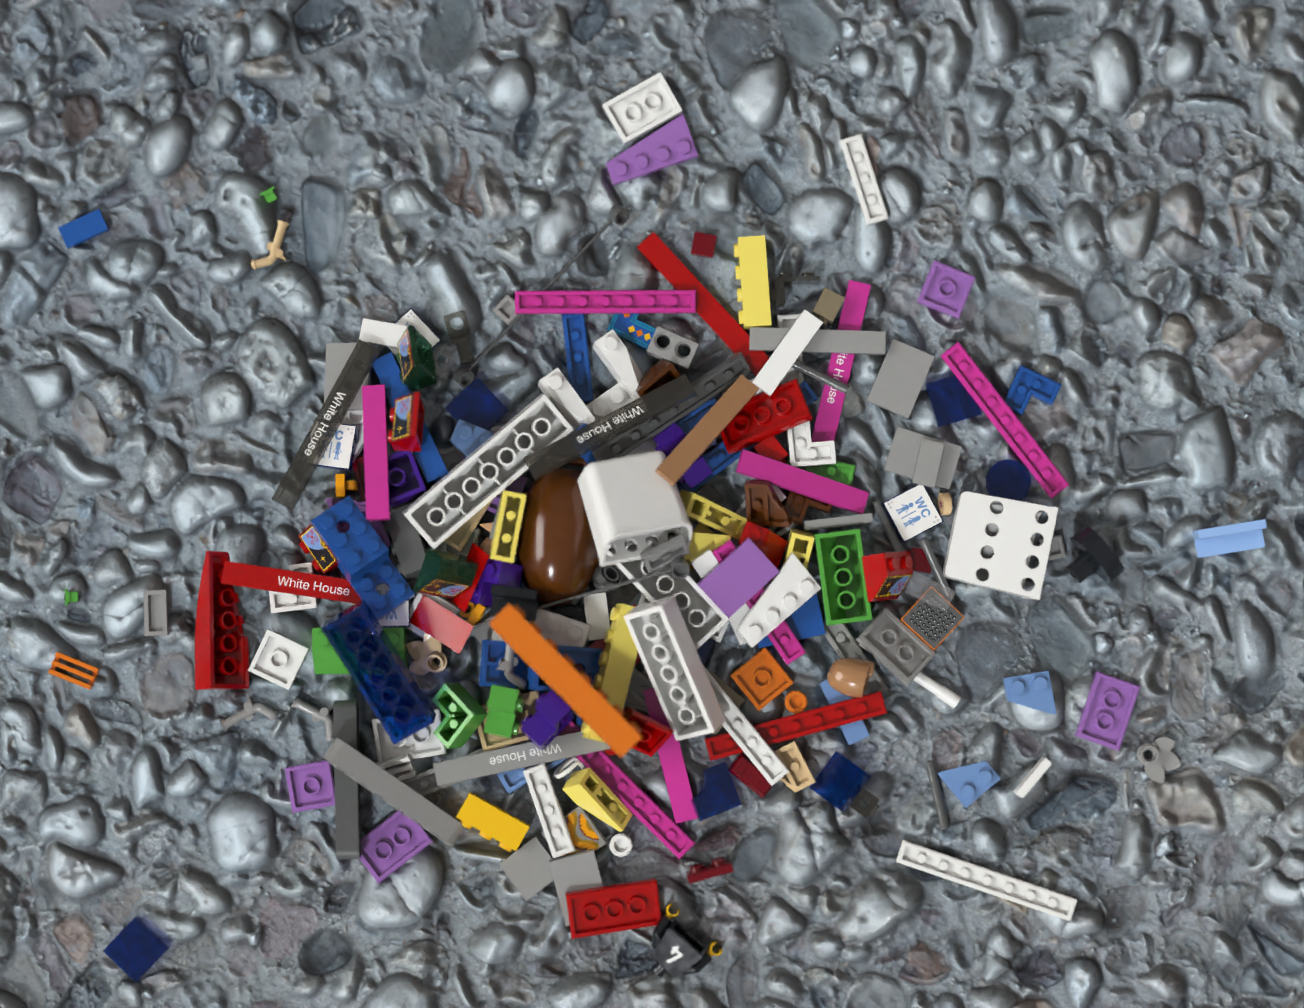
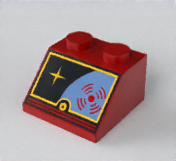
[388,392,425,452]
[299,524,338,575]
[862,551,913,602]

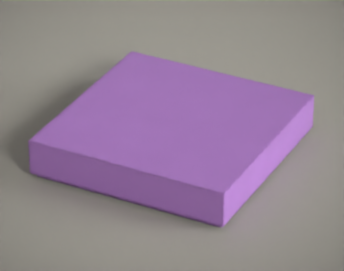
[917,260,976,319]
[285,760,335,813]

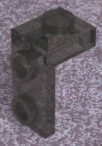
[770,272,820,308]

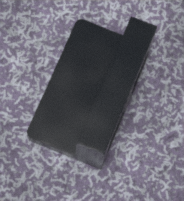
[490,584,540,622]

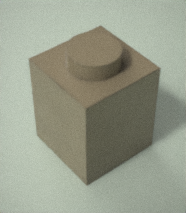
[812,288,845,325]

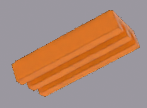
[48,652,100,690]

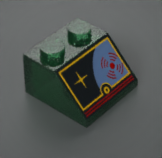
[396,325,438,391]
[413,548,479,599]

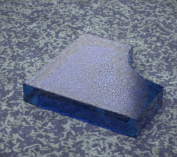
[691,762,742,821]

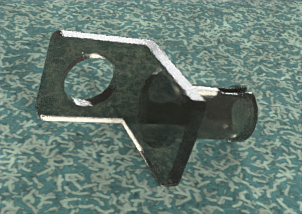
[444,310,474,363]

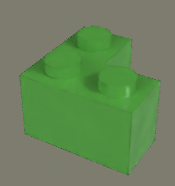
[432,683,488,749]
[484,684,525,739]

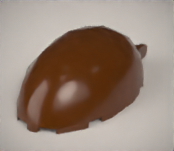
[516,451,600,608]

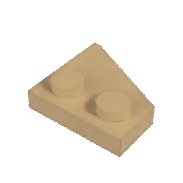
[773,741,816,792]

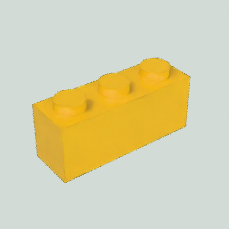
[456,792,531,852]

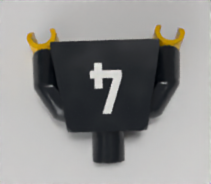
[651,903,723,977]

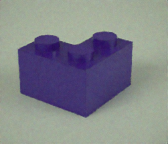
[653,422,713,489]
[470,559,524,607]
[521,690,574,751]

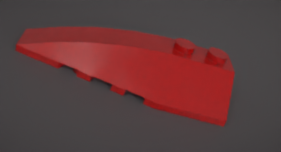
[195,551,249,690]

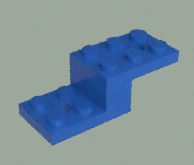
[311,496,415,621]
[479,640,602,691]

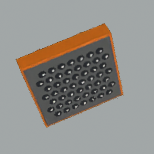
[900,586,965,651]

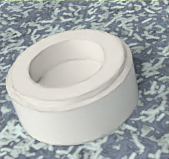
[609,833,632,857]

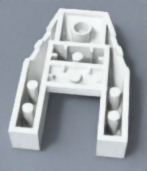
[538,329,658,456]

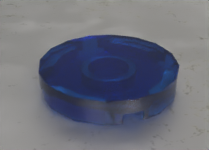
[985,459,1031,501]

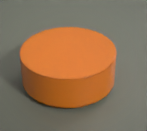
[784,691,808,713]

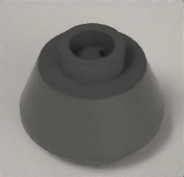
[592,564,622,592]

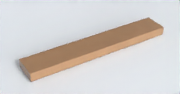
[655,374,759,486]

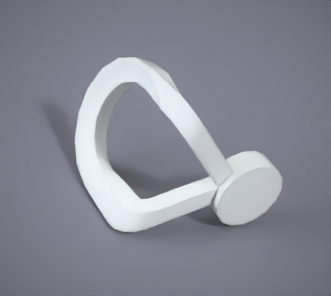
[553,757,586,779]

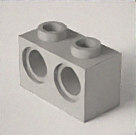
[647,325,699,372]

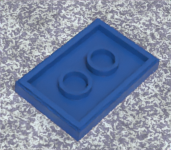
[758,593,826,648]

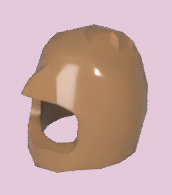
[827,657,875,697]

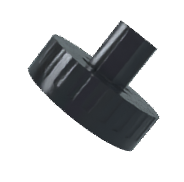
[1066,526,1124,583]

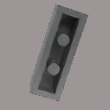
[383,504,435,581]

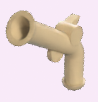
[251,220,289,270]

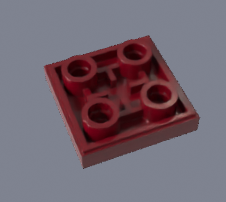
[686,856,734,884]

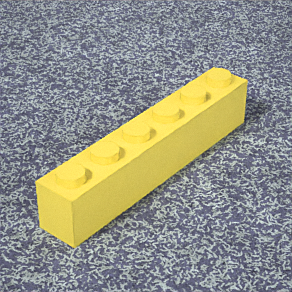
[581,603,638,743]

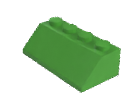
[814,529,872,626]
[312,628,407,674]

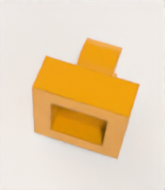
[335,474,358,498]
[459,602,487,627]

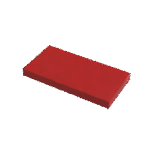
[720,379,813,454]
[565,878,661,939]

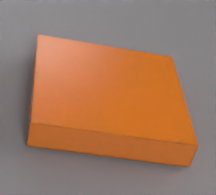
[730,647,794,711]

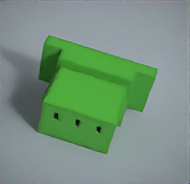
[260,186,277,204]
[64,589,79,606]

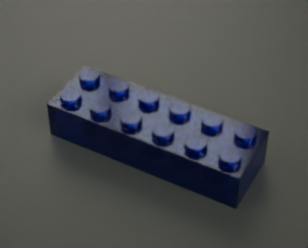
[321,599,436,745]

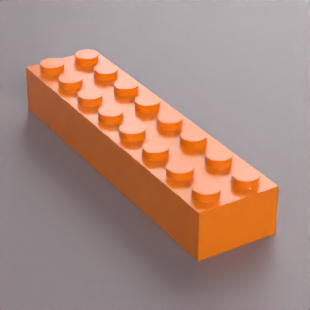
[489,604,642,758]

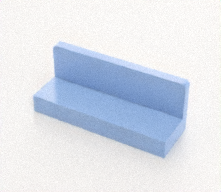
[1193,519,1267,558]

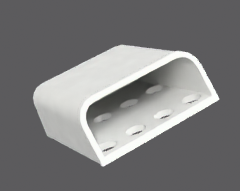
[578,451,693,567]
[943,491,1058,600]

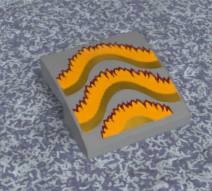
[541,806,607,857]

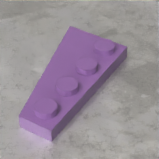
[606,114,698,186]

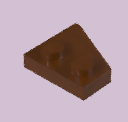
[745,480,792,527]

